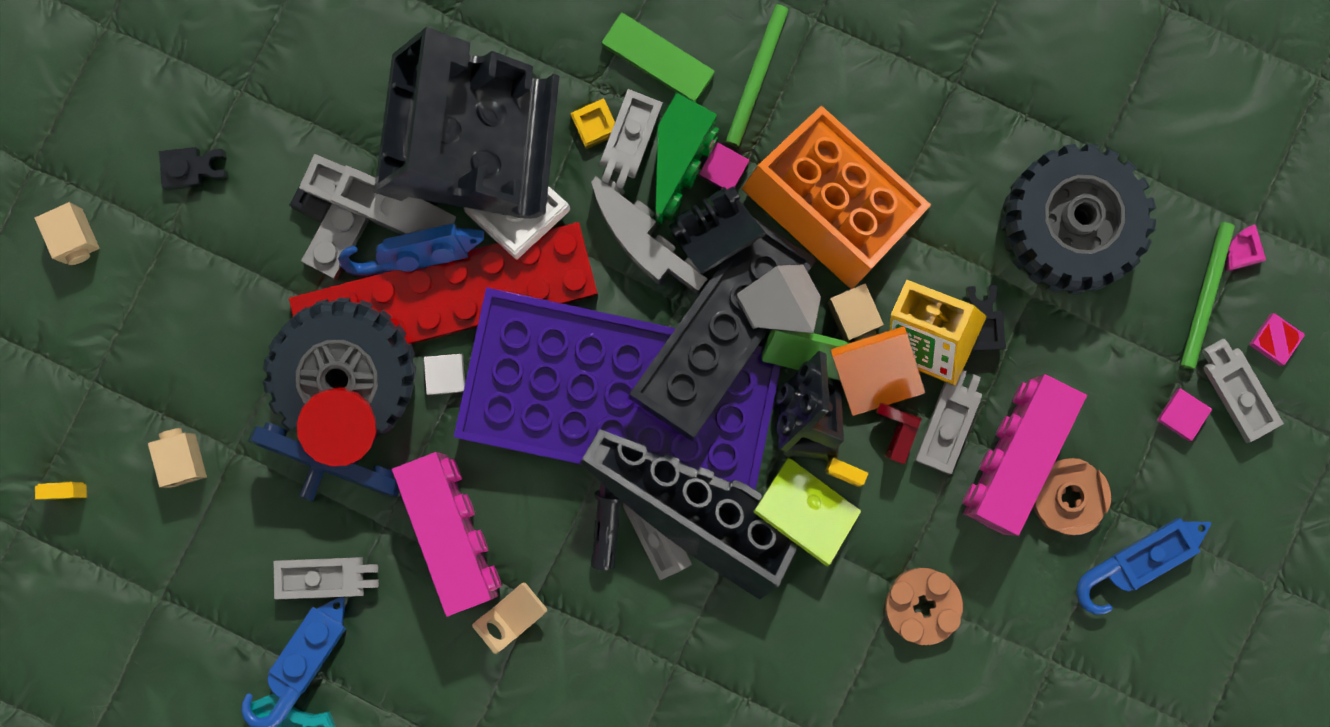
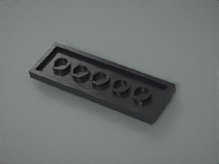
[628,218,817,441]

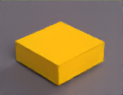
[570,98,615,149]
[825,458,868,487]
[35,482,87,500]

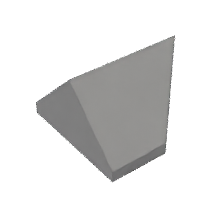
[736,265,821,333]

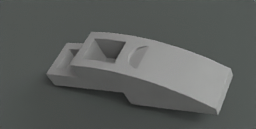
[299,154,456,235]
[591,177,707,295]

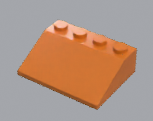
[741,105,931,289]

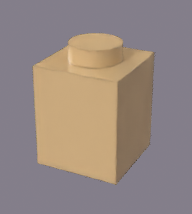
[35,202,100,265]
[827,284,884,342]
[148,428,207,488]

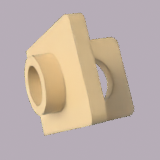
[472,582,547,654]

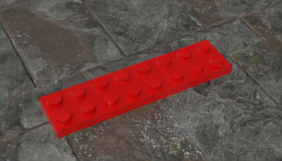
[289,222,598,344]

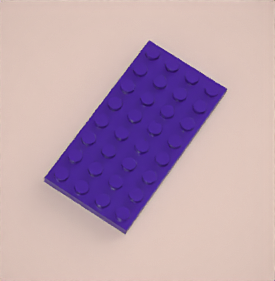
[454,287,781,490]

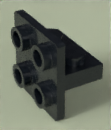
[776,351,844,452]

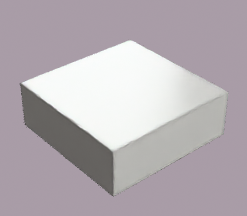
[424,354,465,395]

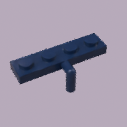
[247,422,400,502]

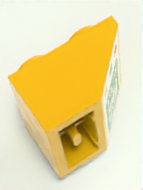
[889,280,987,386]

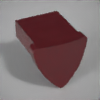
[876,402,922,464]

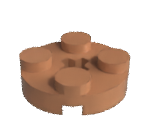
[1033,458,1111,535]
[885,568,963,645]

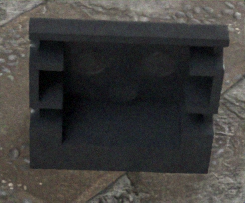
[374,27,559,219]

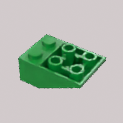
[656,93,720,227]

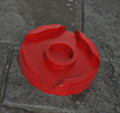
[297,388,377,466]

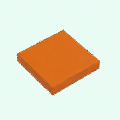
[831,326,925,416]

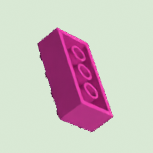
[962,374,1087,536]
[392,452,502,617]

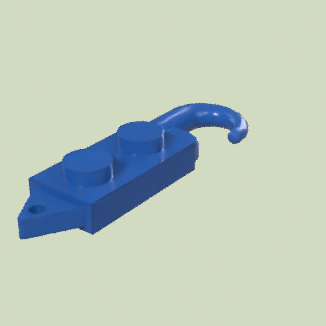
[338,223,484,277]
[1077,518,1211,615]
[241,597,347,727]

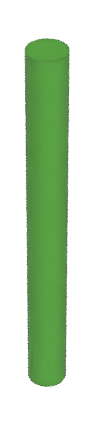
[725,4,789,147]
[1180,222,1235,369]

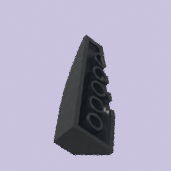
[580,429,798,600]

